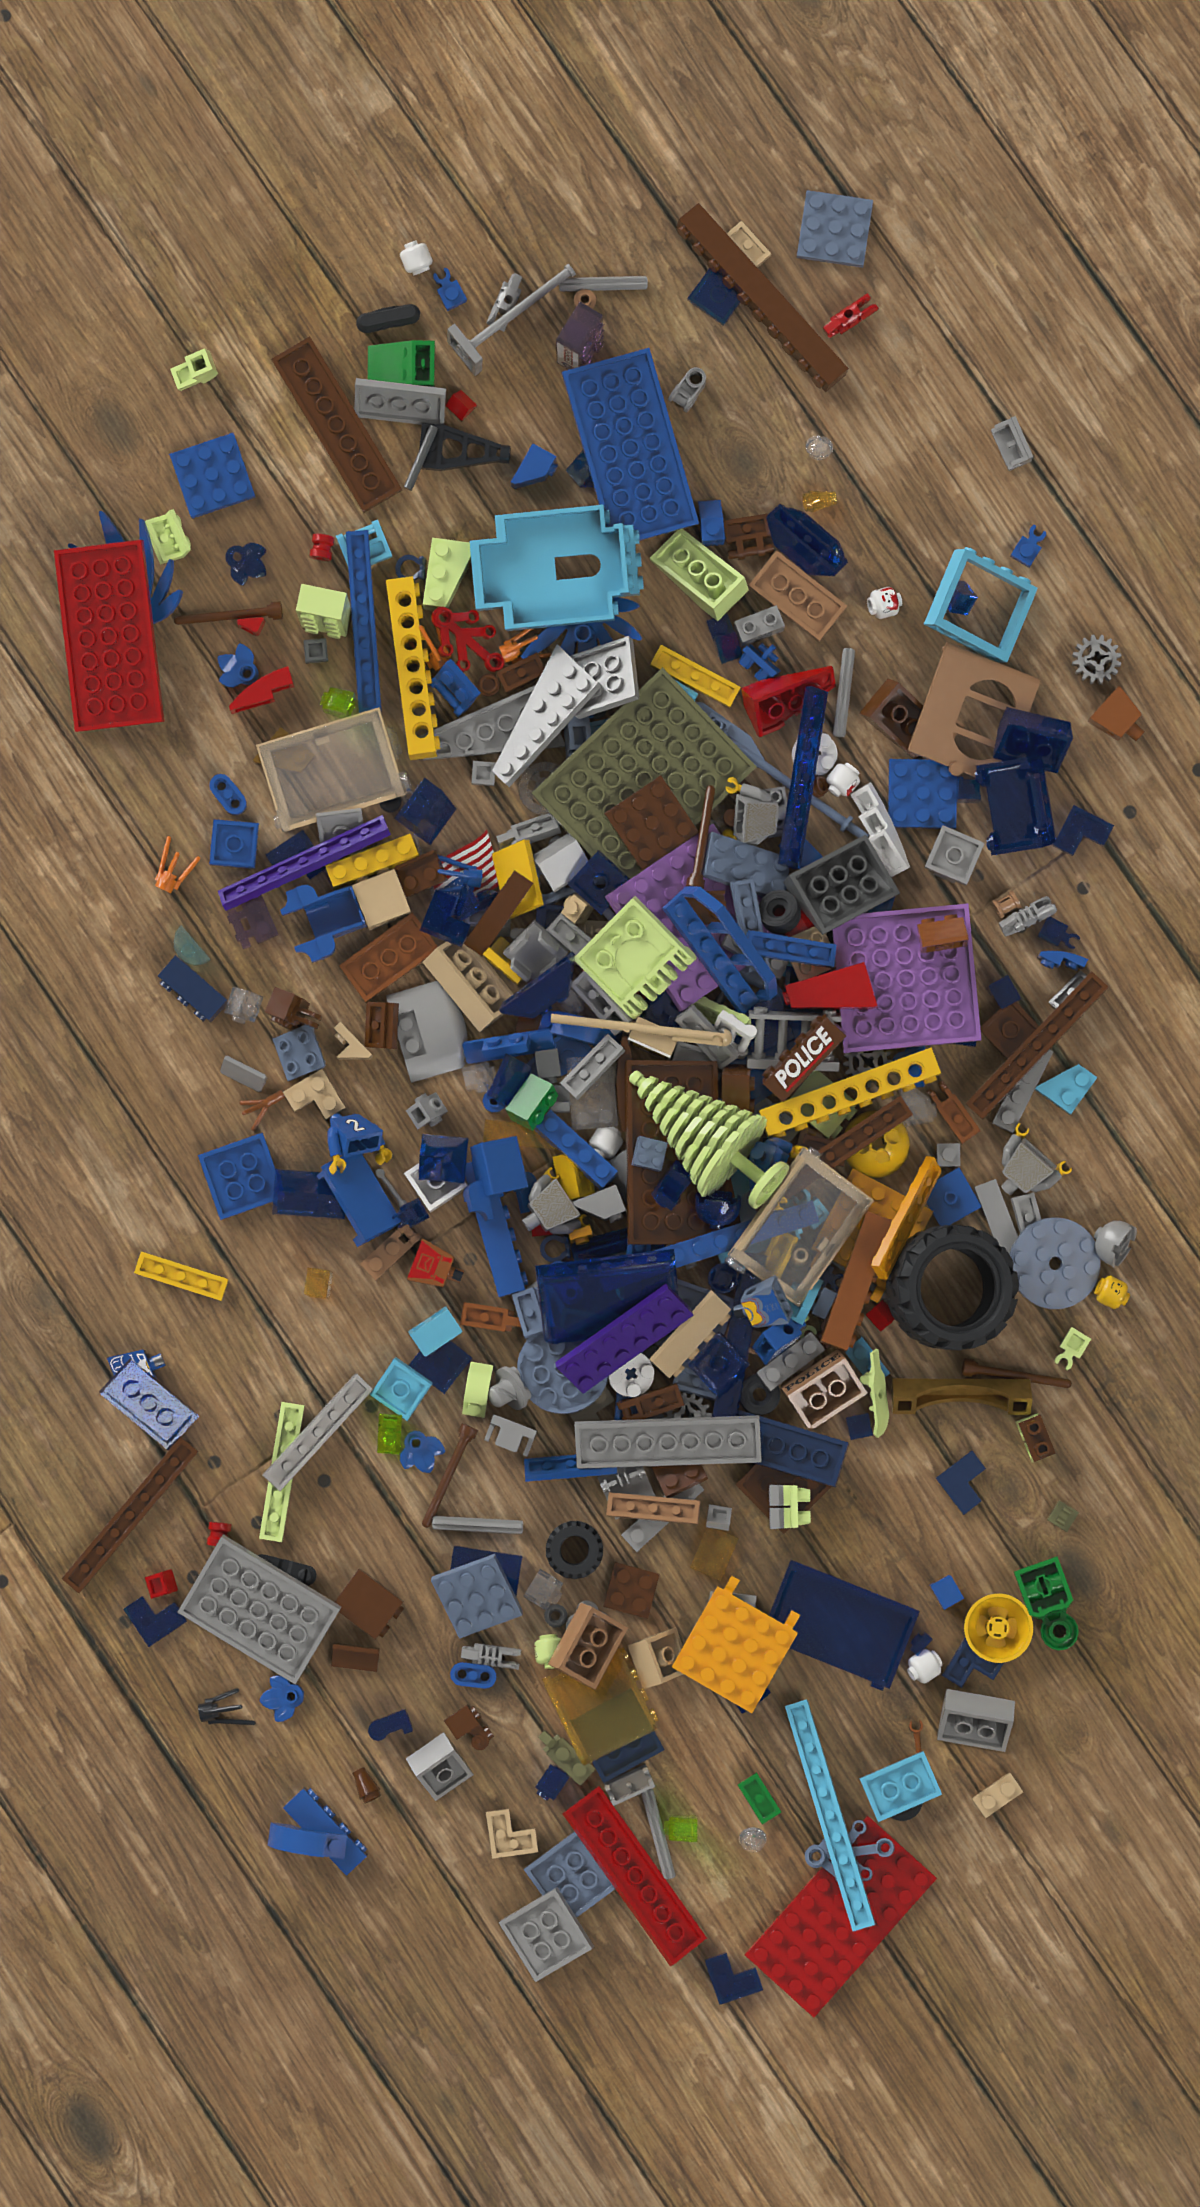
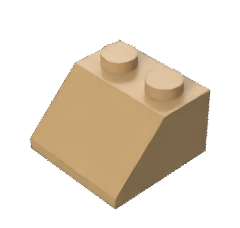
[627,1627,683,1689]

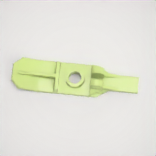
[860,1349,889,1438]

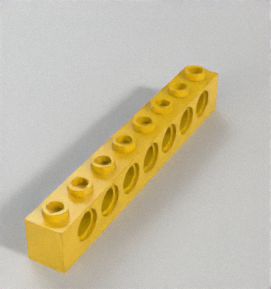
[386,576,441,760]
[758,1047,941,1138]

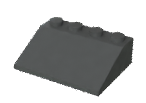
[784,835,900,935]

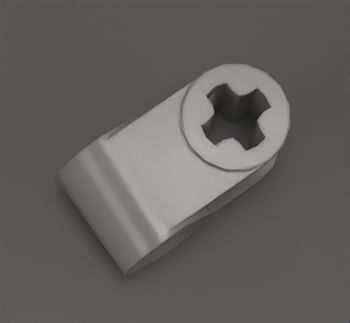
[668,367,706,413]

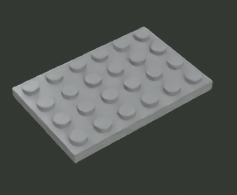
[178,1535,341,1684]

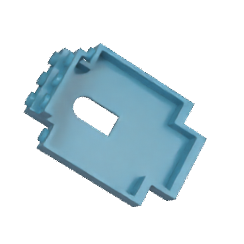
[470,505,644,631]

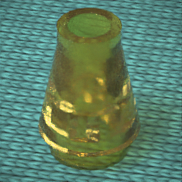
[802,491,837,513]

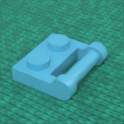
[336,519,393,566]

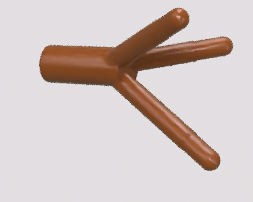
[239,1090,285,1131]

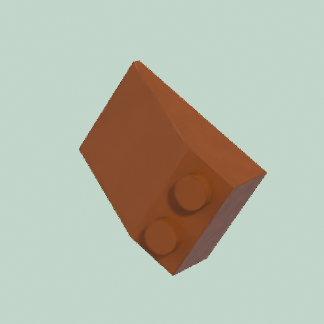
[917,914,969,954]

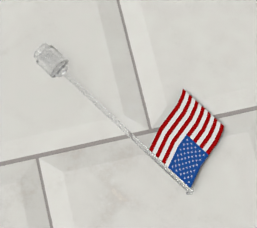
[375,727,499,927]

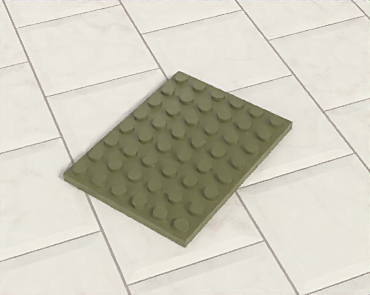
[531,667,756,886]

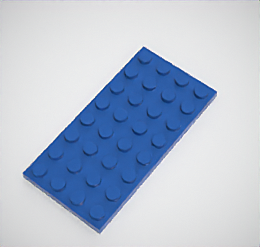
[562,348,699,541]

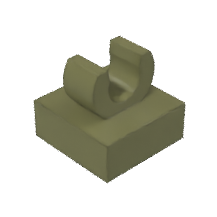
[1047,1500,1079,1532]

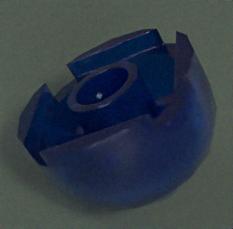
[695,1191,741,1229]

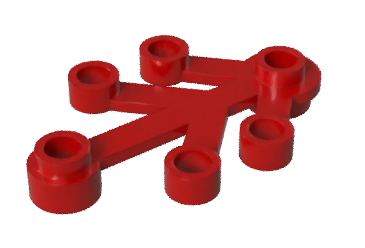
[431,607,504,672]

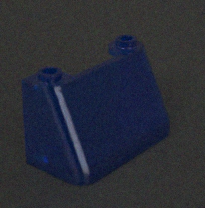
[975,754,1056,856]

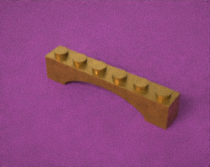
[891,1378,1032,1415]

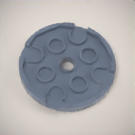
[1010,1217,1100,1309]
[517,1322,608,1414]

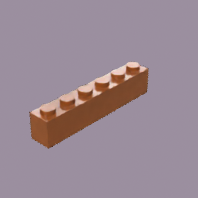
[820,1211,892,1352]

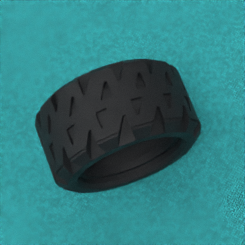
[885,1225,1019,1350]

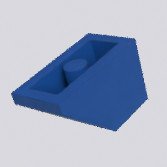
[511,444,558,489]
[698,500,725,546]

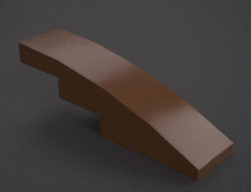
[463,870,533,956]
[615,1036,633,1132]

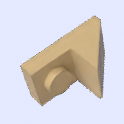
[334,1022,373,1060]

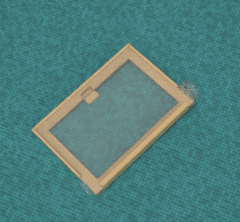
[256,707,413,832]
[725,1147,874,1307]

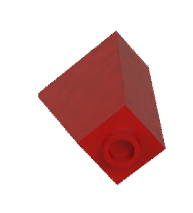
[782,962,878,1009]

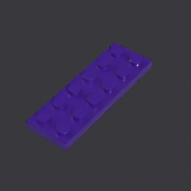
[555,1284,694,1394]

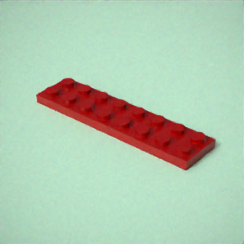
[562,1786,707,1966]

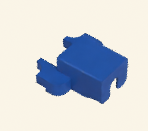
[280,885,367,963]
[463,1136,537,1221]

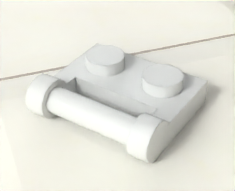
[714,1010,757,1059]

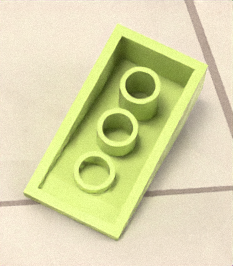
[650,529,749,621]

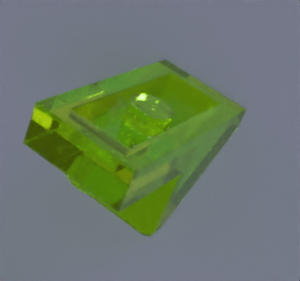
[377,1413,403,1455]

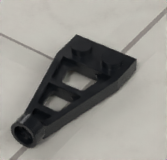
[419,423,511,471]

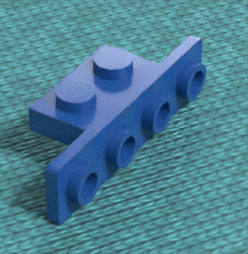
[462,1028,556,1064]

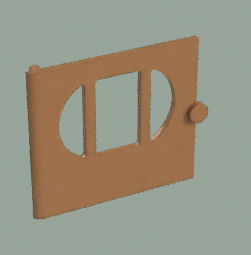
[907,642,1040,788]

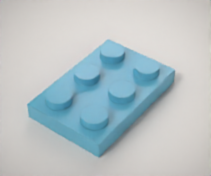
[859,1751,942,1822]

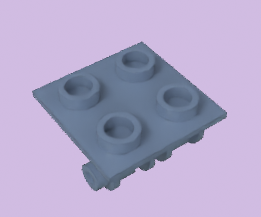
[273,1025,326,1081]

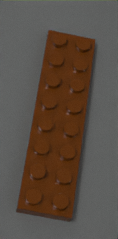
[271,336,402,514]

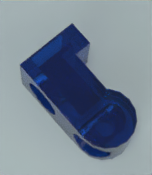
[368,1708,414,1741]

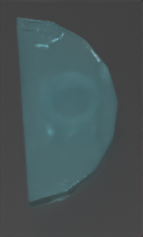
[174,925,211,965]

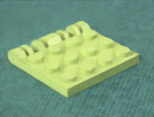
[573,896,697,1020]

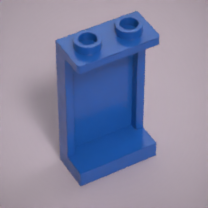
[317,1154,402,1247]

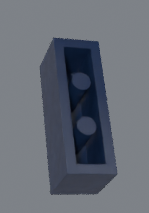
[158,955,229,1022]

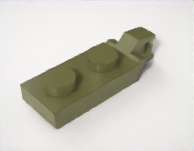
[538,1730,596,1786]

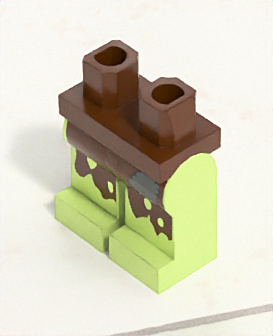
[1015,1413,1056,1462]

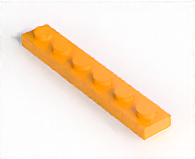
[871,1156,942,1280]

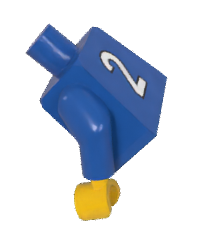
[327,1113,392,1174]

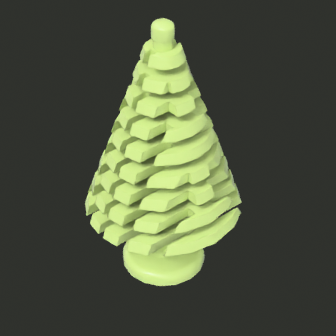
[629,1070,789,1209]

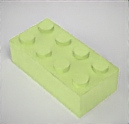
[296,584,351,639]

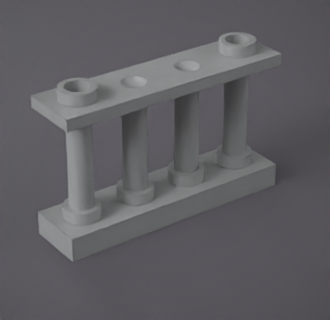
[746,1007,841,1071]

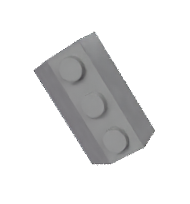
[937,1689,1015,1752]

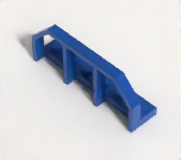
[662,886,778,1014]

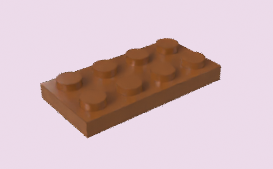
[339,912,438,1003]

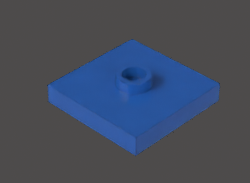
[209,819,259,869]
[926,1168,982,1226]

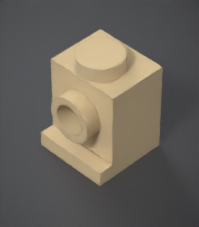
[561,892,596,923]

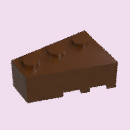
[722,1064,755,1113]

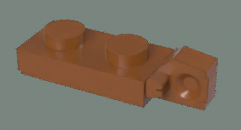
[460,1302,521,1332]

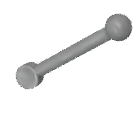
[376,1169,408,1209]

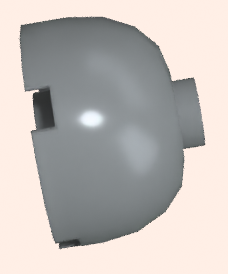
[1094,1221,1137,1267]

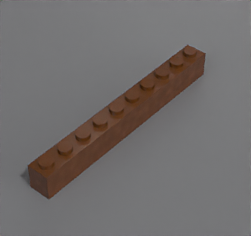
[676,203,849,392]

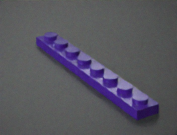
[218,815,391,911]

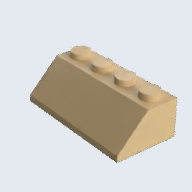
[423,931,520,1032]
[649,1290,731,1378]

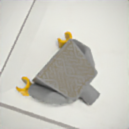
[722,777,788,846]
[1001,1123,1072,1195]
[522,1167,590,1234]

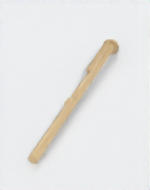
[551,1014,732,1047]

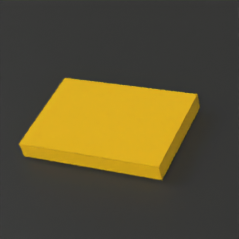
[492,839,544,919]

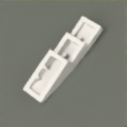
[850,782,910,877]

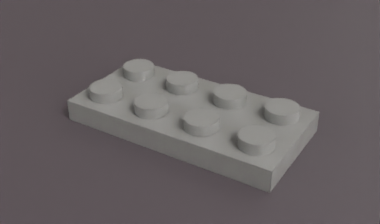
[354,378,446,425]

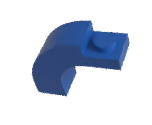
[538,1009,623,1046]
[267,1822,347,1859]

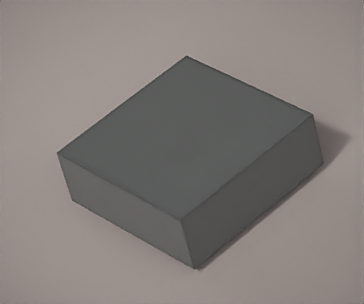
[303,638,328,664]

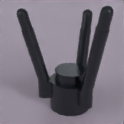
[198,1688,256,1725]

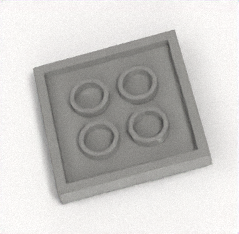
[571,636,639,719]
[499,1887,594,1982]

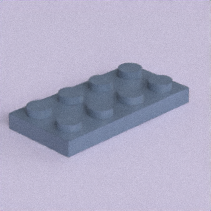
[702,832,791,897]

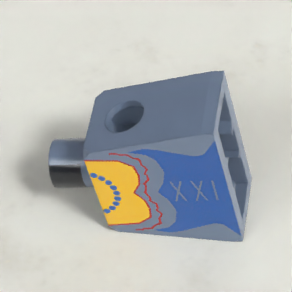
[734,1275,793,1328]

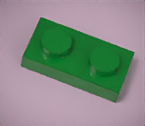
[737,1772,781,1825]

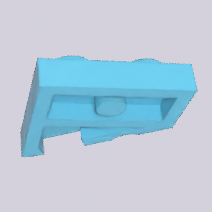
[1035,1064,1097,1115]

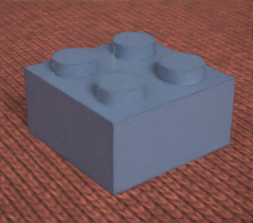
[631,1136,668,1172]
[810,1287,837,1320]

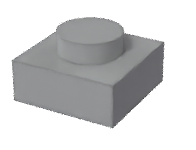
[472,761,496,786]
[936,1143,960,1167]
[706,1504,732,1531]

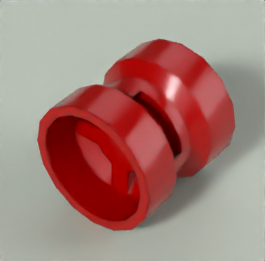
[309,533,335,561]
[206,1522,232,1546]

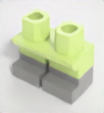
[769,1485,811,1529]

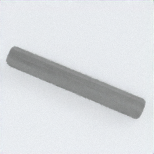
[559,276,648,291]
[833,648,855,737]
[432,1516,523,1534]
[641,1789,675,1880]

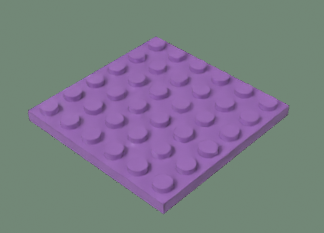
[605,824,784,1012]
[833,904,981,1054]

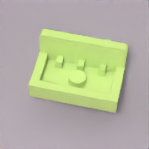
[145,509,191,565]

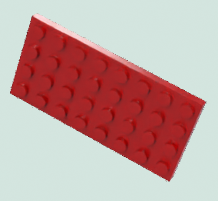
[54,540,165,732]
[744,1815,937,2018]

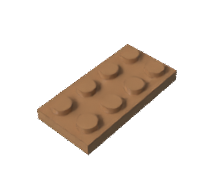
[748,550,847,642]

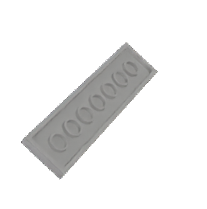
[574,1415,762,1468]

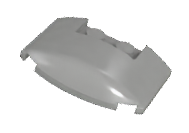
[386,981,468,1083]

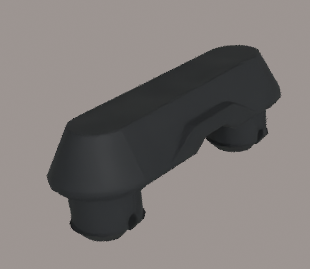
[356,304,420,333]
[258,1554,317,1586]

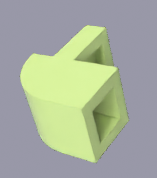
[170,348,218,391]
[462,1362,493,1418]

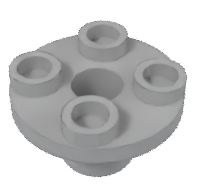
[488,1366,531,1410]

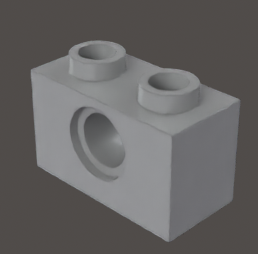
[734,605,785,647]

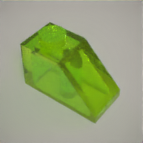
[320,687,357,719]
[664,1815,698,1842]

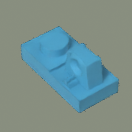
[844,1337,890,1377]

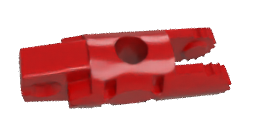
[823,293,879,338]

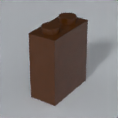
[335,1569,404,1640]

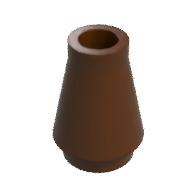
[352,1767,381,1804]

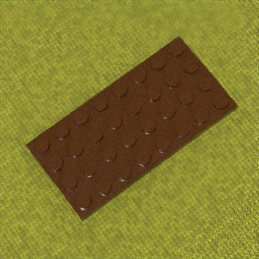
[626,1060,720,1245]

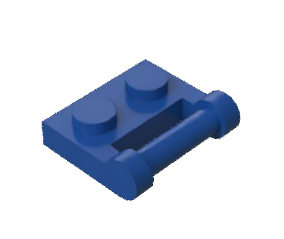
[429,659,481,717]

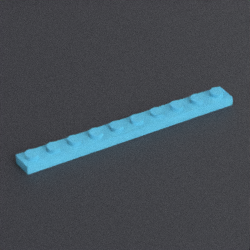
[785,1699,876,1931]

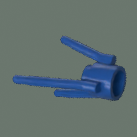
[437,854,483,893]

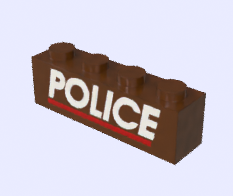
[762,1013,846,1102]

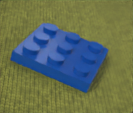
[169,432,256,519]
[888,759,957,829]
[198,1132,286,1220]

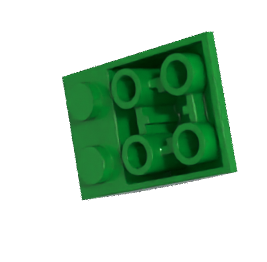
[367,340,436,387]

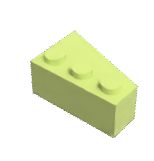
[423,538,471,611]

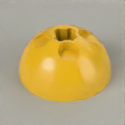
[844,1110,910,1178]
[964,1594,1033,1663]

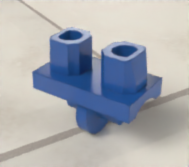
[739,643,781,681]

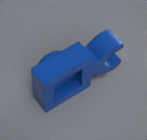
[433,268,467,311]
[1010,525,1046,568]

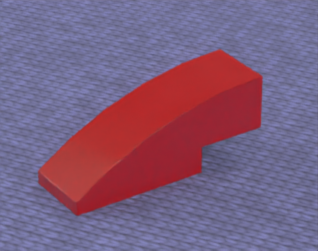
[229,666,294,714]

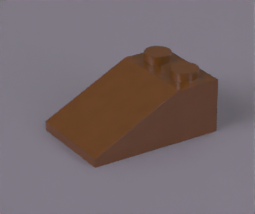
[860,678,923,759]

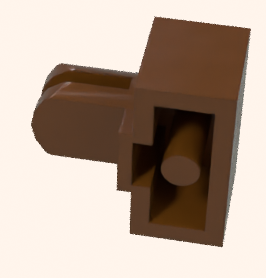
[265,987,323,1030]

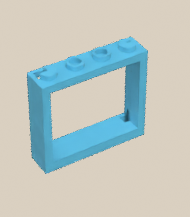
[924,547,1038,663]

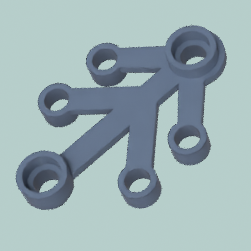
[805,1820,895,1882]

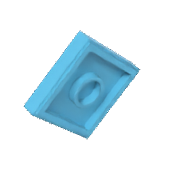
[370,1357,433,1421]

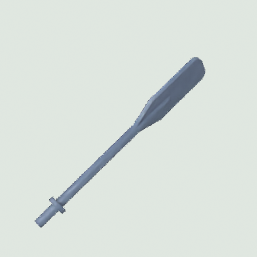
[697,702,869,838]

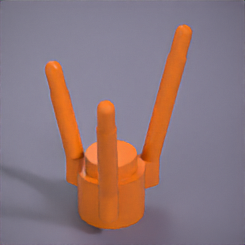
[409,625,451,672]
[499,628,552,664]
[155,836,200,893]

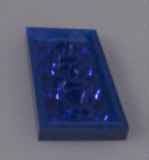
[99,1358,199,1450]

